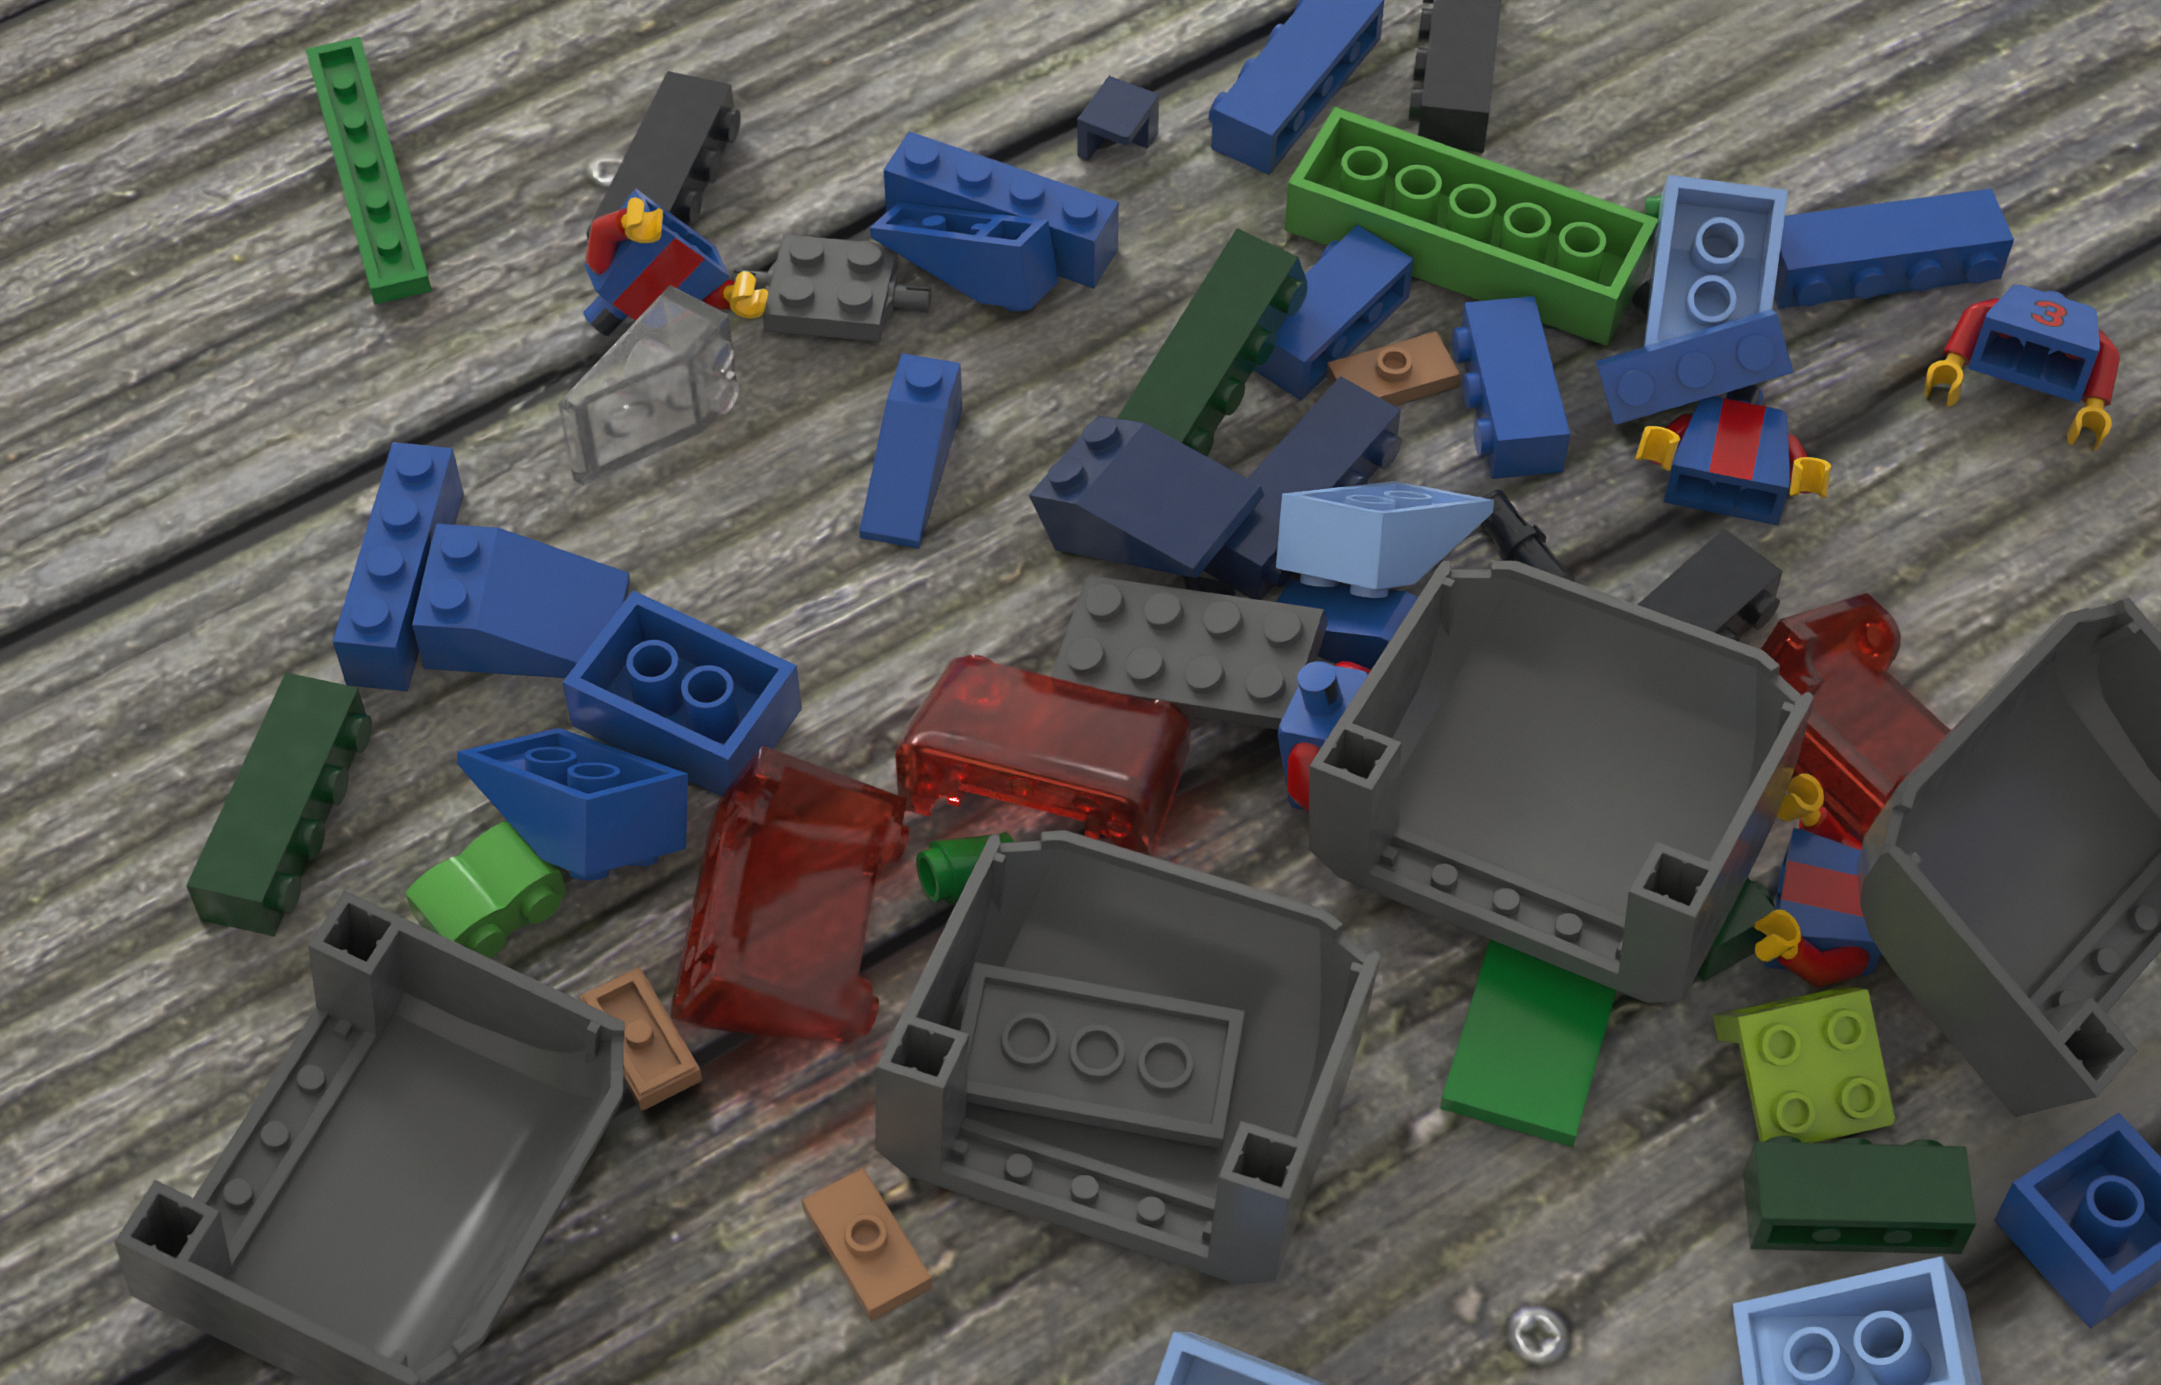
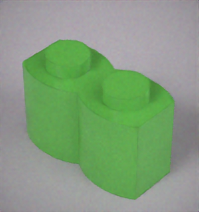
[405,820,567,958]

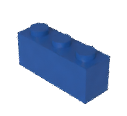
[1254,225,1414,400]
[1452,296,1570,479]
[1596,309,1794,425]

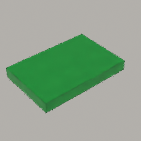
[1440,939,1617,1147]

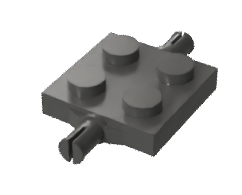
[732,234,932,342]

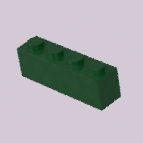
[1117,228,1308,457]
[186,672,372,937]

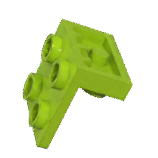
[1712,987,1895,1143]

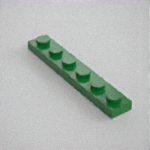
[305,37,432,305]

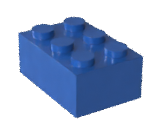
[562,590,802,803]

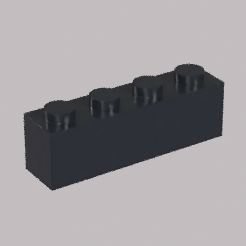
[1408,0,1501,153]
[586,71,741,241]
[1637,528,1783,641]

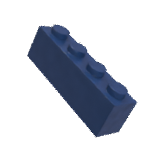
[1203,376,1402,600]

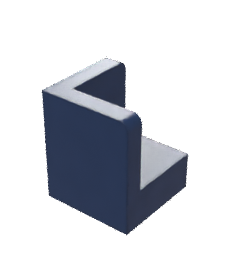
[1077,76,1159,160]

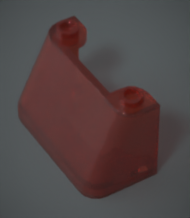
[1761,593,1951,844]
[895,655,1191,857]
[670,745,909,1044]

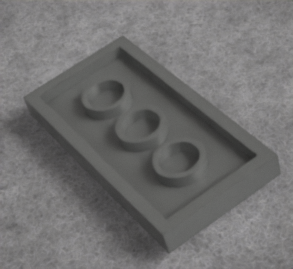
[1049,575,1328,730]
[960,962,1245,1149]

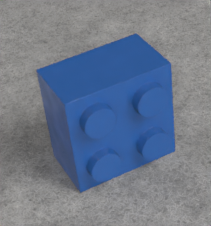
[1994,1112,2161,1329]

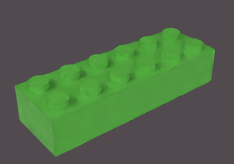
[1284,107,1659,346]

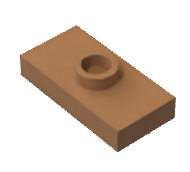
[1326,331,1460,406]
[578,966,702,1111]
[802,1168,933,1322]

